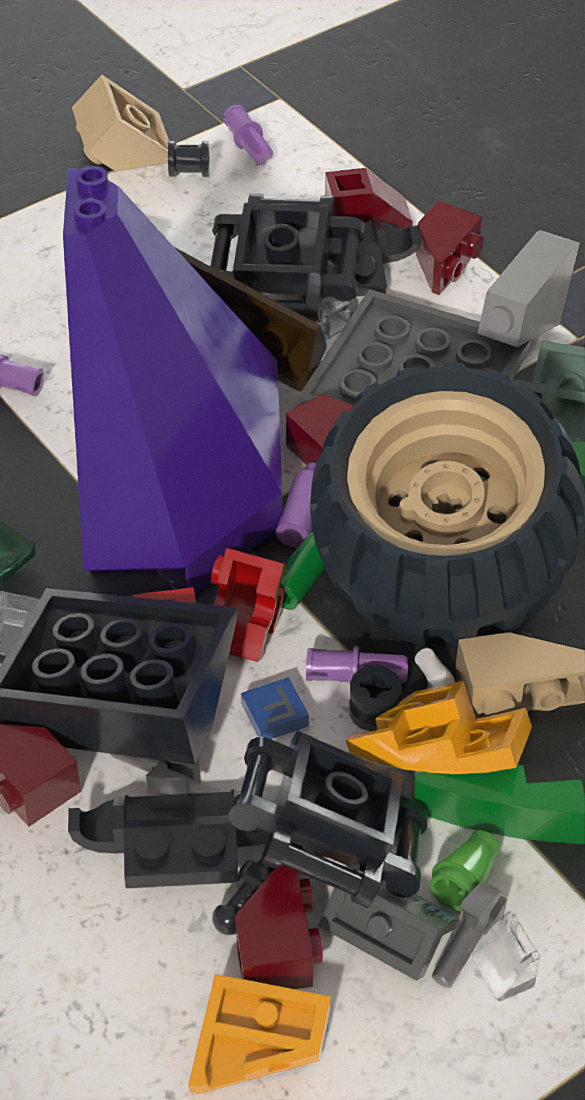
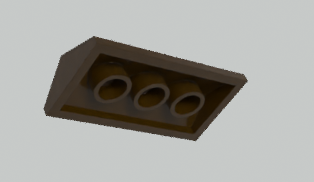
[175,247,327,392]

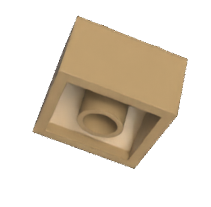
[72,75,169,171]

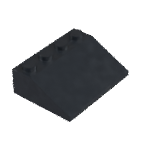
[0,588,238,765]

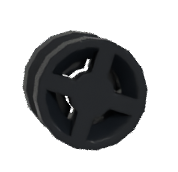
[349,665,402,732]

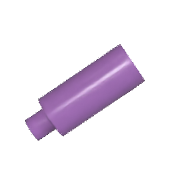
[276,463,316,548]

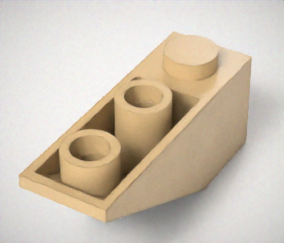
[455,632,585,719]

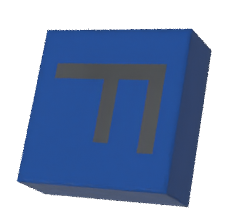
[241,677,309,739]

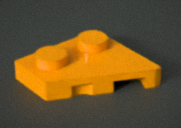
[188,974,331,1094]

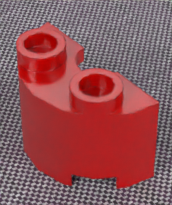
[206,548,287,662]

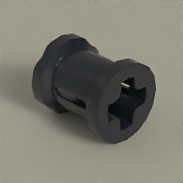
[168,140,210,177]

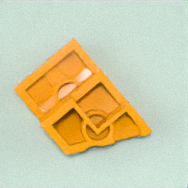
[345,680,532,774]

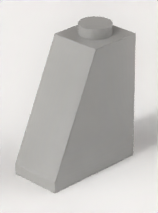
[478,230,580,347]

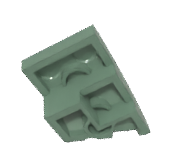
[511,341,585,442]

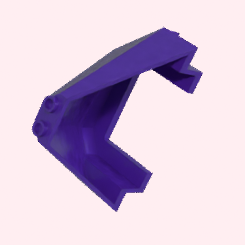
[63,166,283,600]

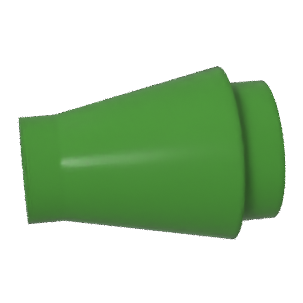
[430,830,501,911]

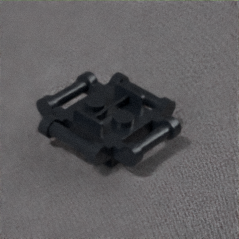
[210,194,365,323]
[228,730,429,908]

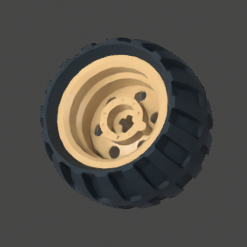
[310,362,585,648]

